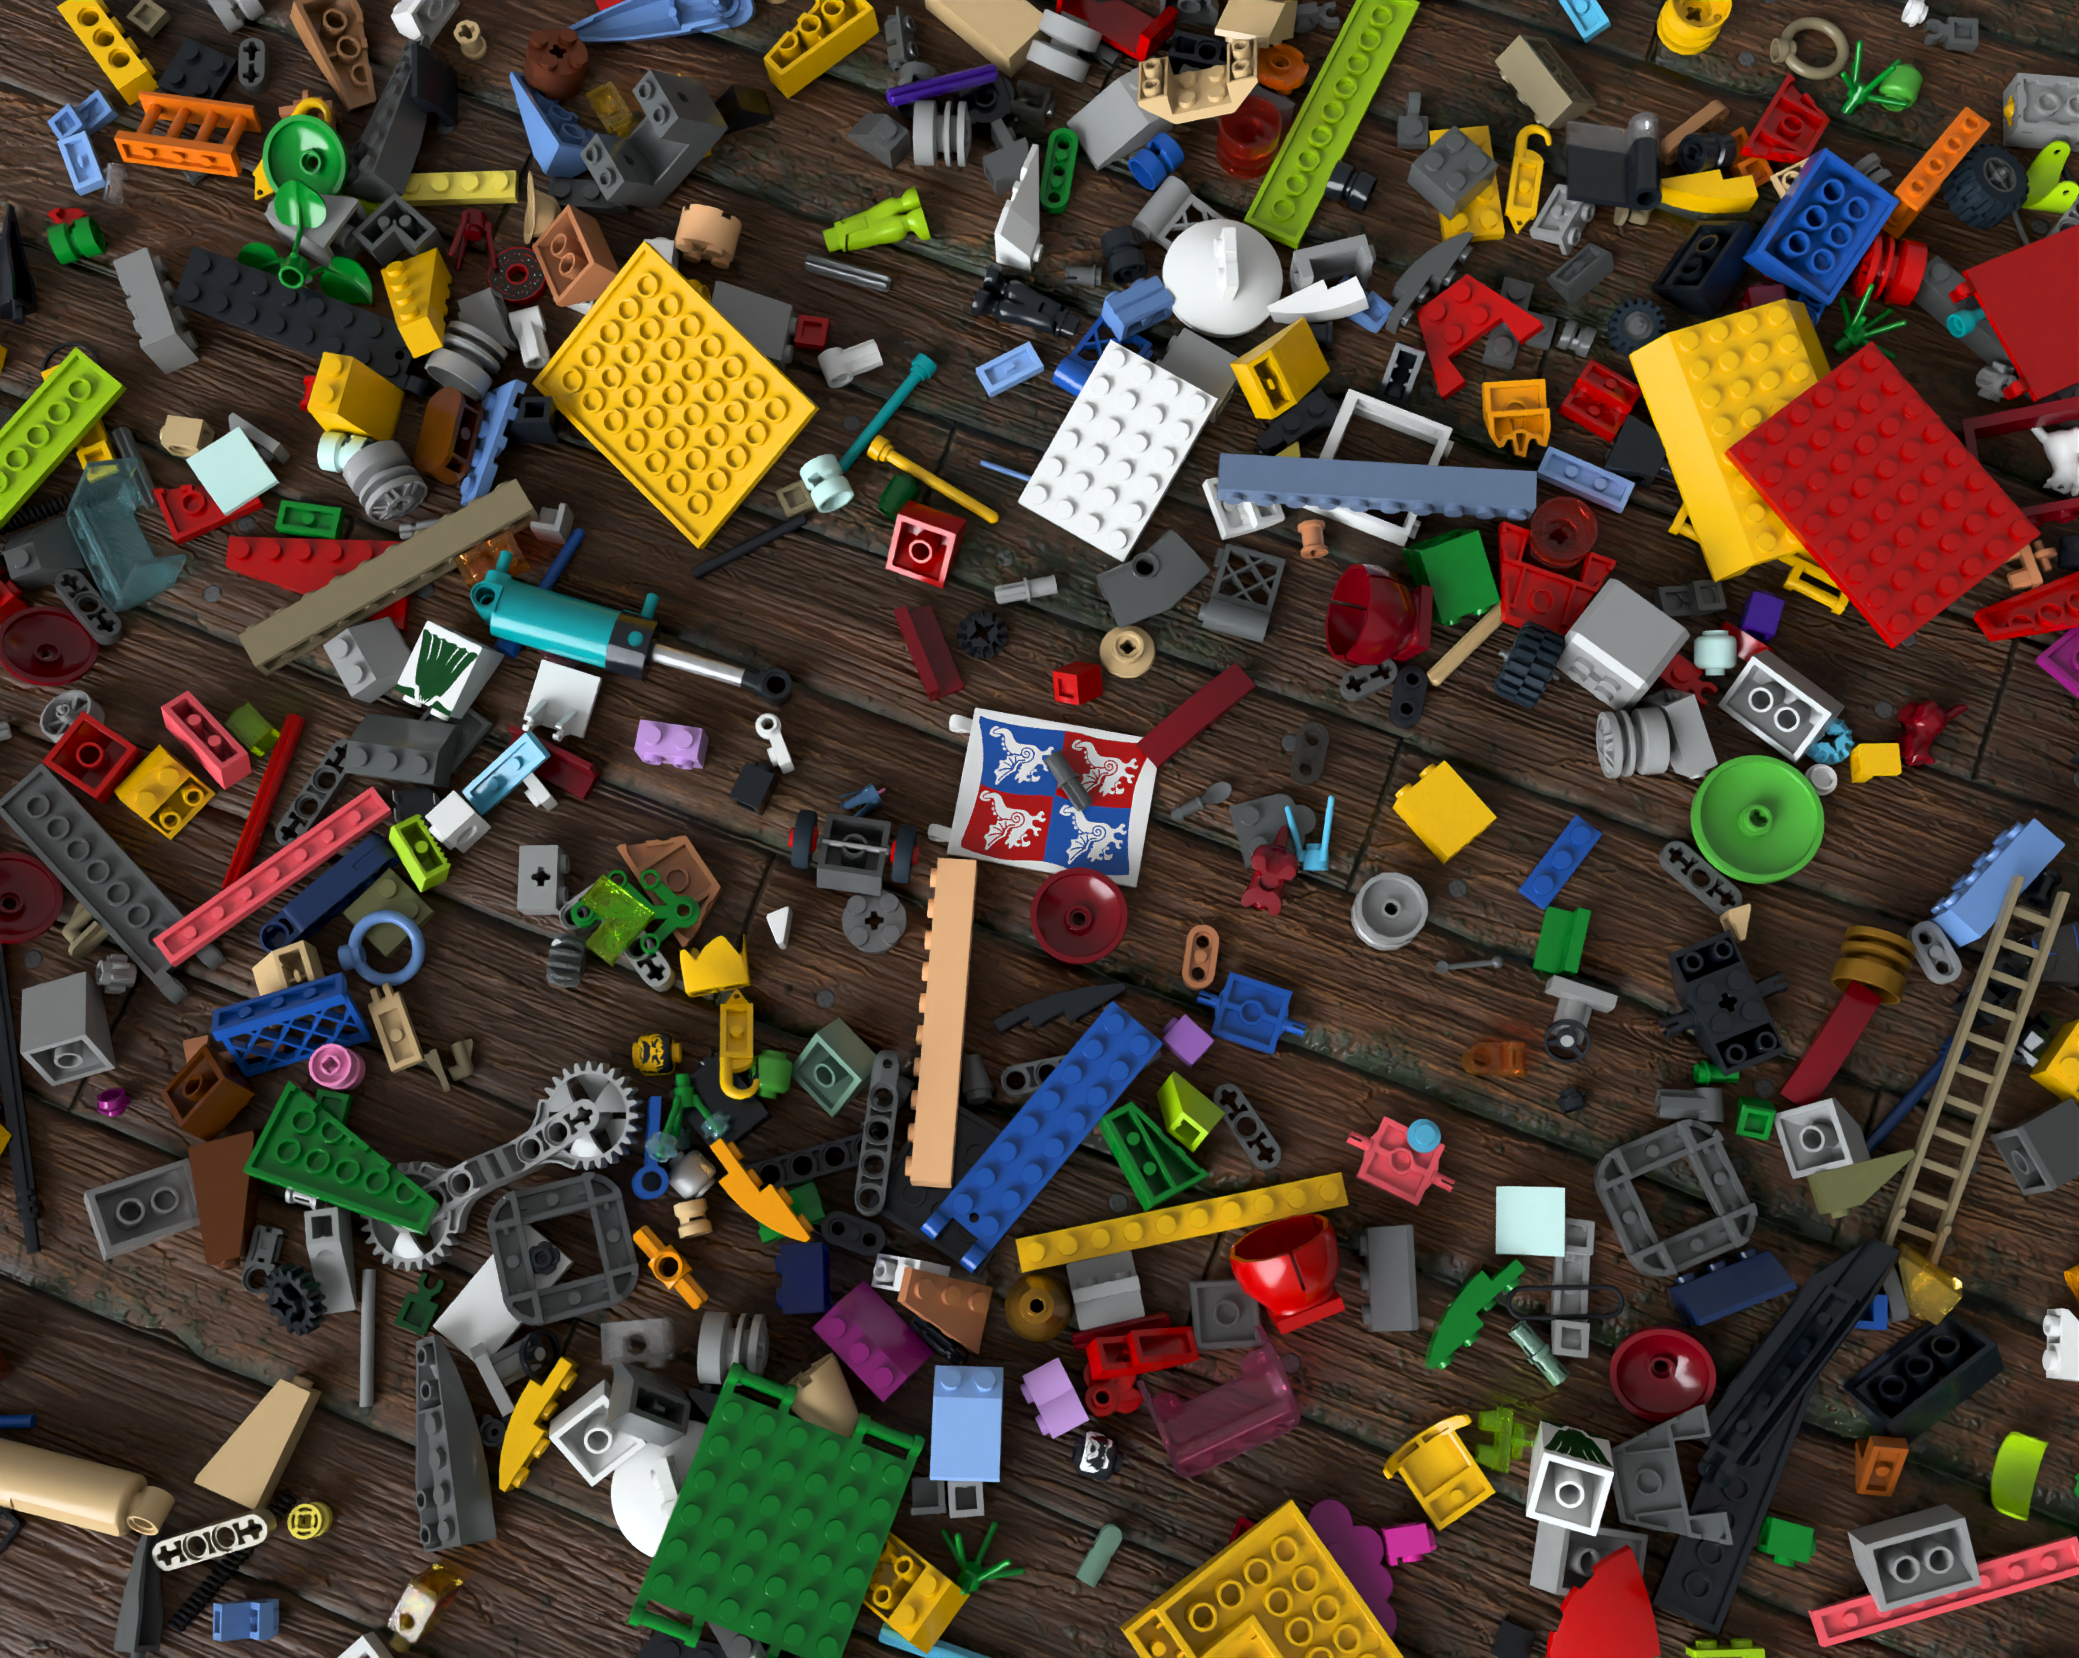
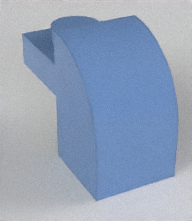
[213,1598,279,1642]

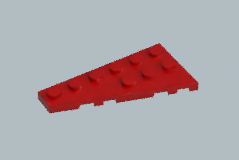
[225,536,411,634]

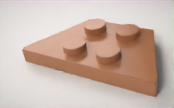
[616,835,723,949]

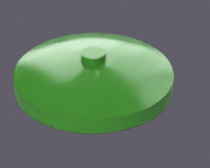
[1690,755,1825,884]

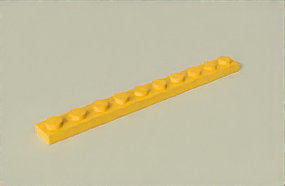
[1015,1172,1349,1273]

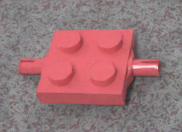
[1346,1116,1456,1207]

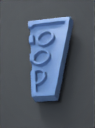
[460,379,527,507]

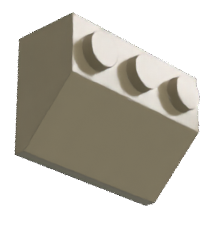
[1494,35,1597,129]

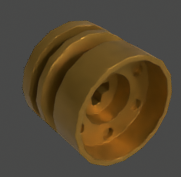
[1830,926,1917,1005]

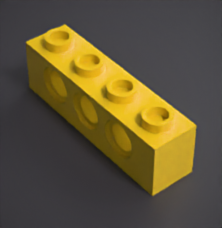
[57,0,158,106]

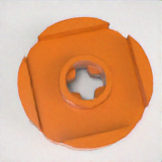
[1258,43,1309,95]

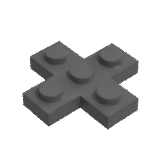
[1481,277,1557,370]

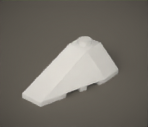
[994,144,1043,272]

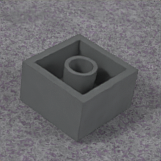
[1407,125,1498,221]

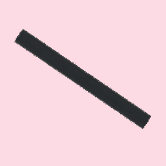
[691,513,807,579]

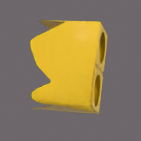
[679,934,751,998]

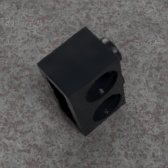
[1949,953,2029,1029]

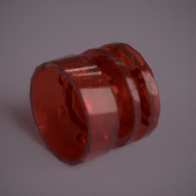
[1216,95,1282,179]
[1524,496,1598,575]

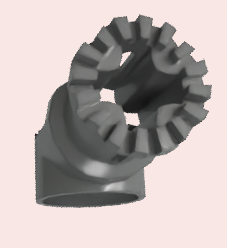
[859,1075,917,1139]

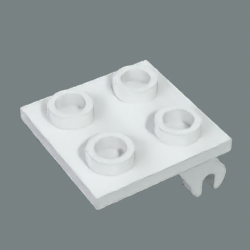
[523,659,602,742]

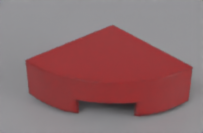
[47,207,89,226]

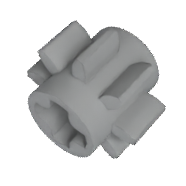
[1976,361,2017,402]
[95,954,137,994]

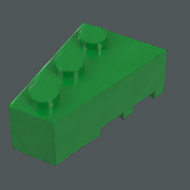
[1097,1102,1209,1212]

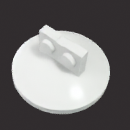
[1162,219,1283,338]
[611,1420,707,1557]

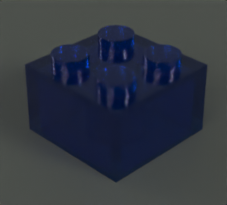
[775,1242,831,1316]

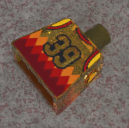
[387,1563,464,1653]

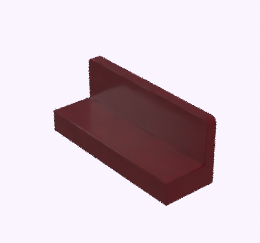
[894,605,964,702]
[504,724,601,801]

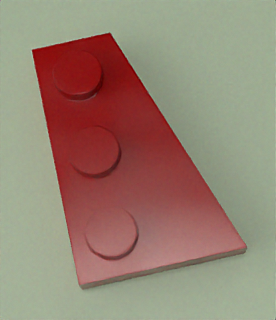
[153,484,265,545]

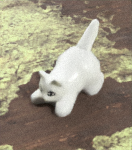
[2030,426,2079,496]

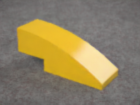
[1661,169,1758,214]

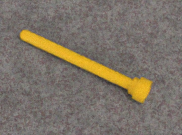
[867,435,999,524]

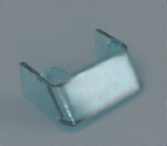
[67,457,187,612]

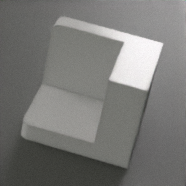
[530,503,574,544]

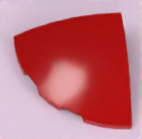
[1546,1545,1661,1658]

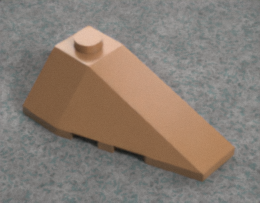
[290,0,376,112]

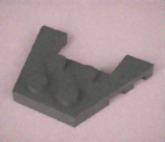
[1611,1404,1733,1545]

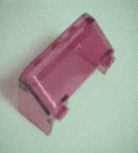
[1136,1324,1301,1478]

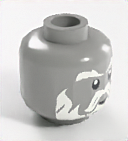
[667,1150,716,1199]

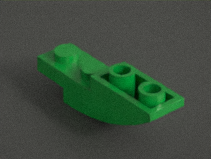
[1424,1259,1526,1370]

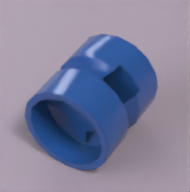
[1128,132,1185,190]

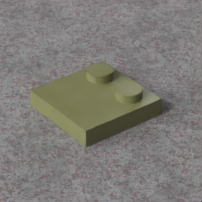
[343,868,437,959]

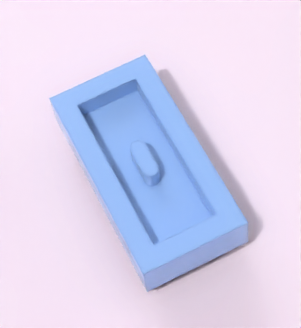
[57,131,108,196]
[976,341,1044,398]

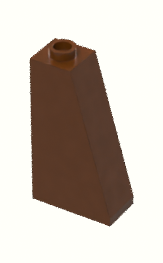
[188,1131,261,1270]

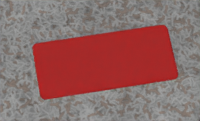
[1719,621,1774,662]

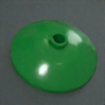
[262,115,349,196]

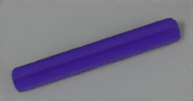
[886,64,998,107]

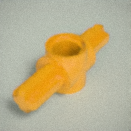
[633,1225,709,1310]

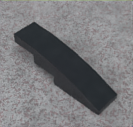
[993,983,1127,1036]

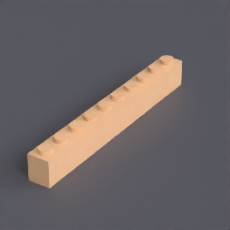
[905,858,978,1188]

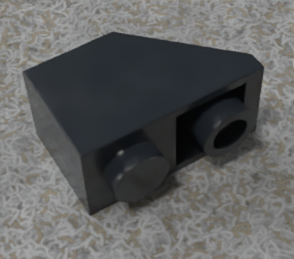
[503,396,561,444]

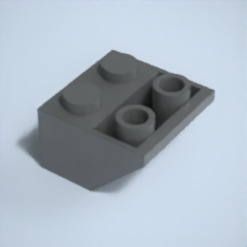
[606,1360,691,1447]

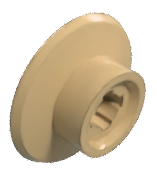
[1100,625,1156,678]

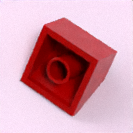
[885,500,967,589]
[42,711,144,805]

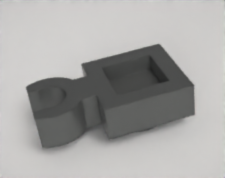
[1923,17,1979,52]

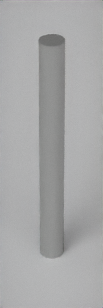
[359,1269,376,1407]

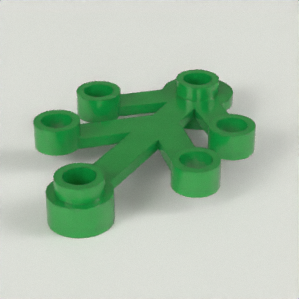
[571,869,700,955]

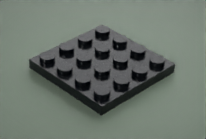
[867,1105,1010,1276]

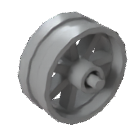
[39,690,105,743]

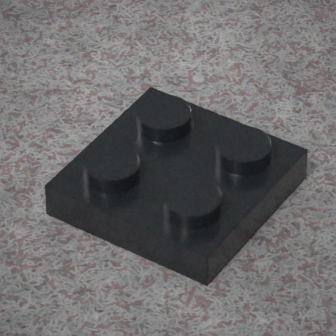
[157,38,238,101]

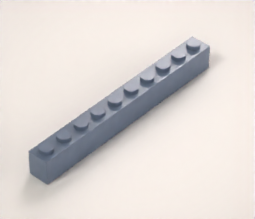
[1217,453,1537,521]

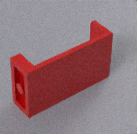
[1055,0,1179,62]

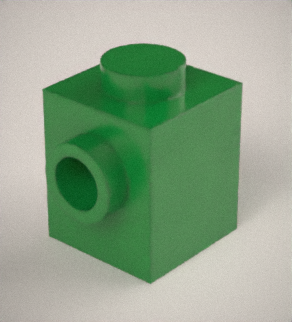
[1756,1516,1816,1568]

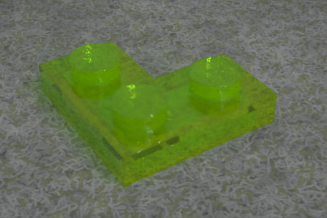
[582,874,655,966]

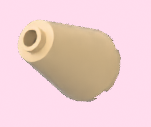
[784,1353,864,1443]

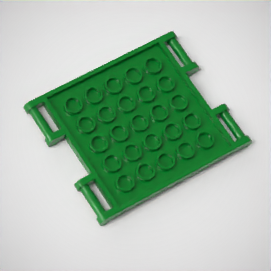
[627,1362,925,1658]

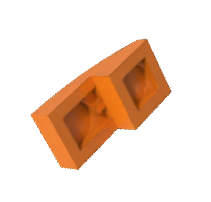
[1728,126,1774,188]

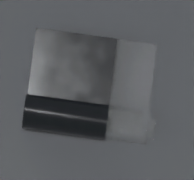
[1566,112,1662,210]

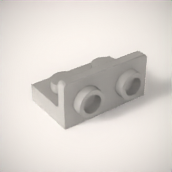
[1529,184,1595,256]

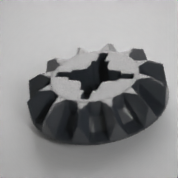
[957,609,1007,659]

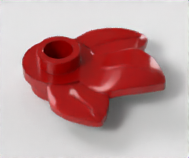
[1083,1361,1145,1417]

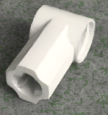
[509,305,551,370]
[818,339,883,388]

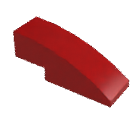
[1085,1326,1199,1380]

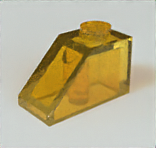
[1898,1242,1963,1326]

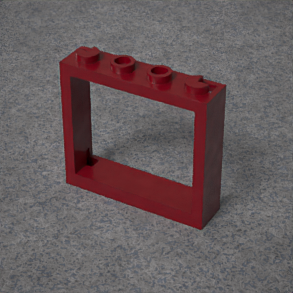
[1962,396,2079,528]

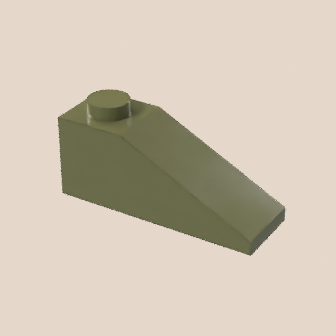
[1806,1149,1915,1219]

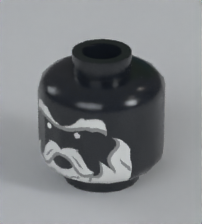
[1071,1431,1124,1481]

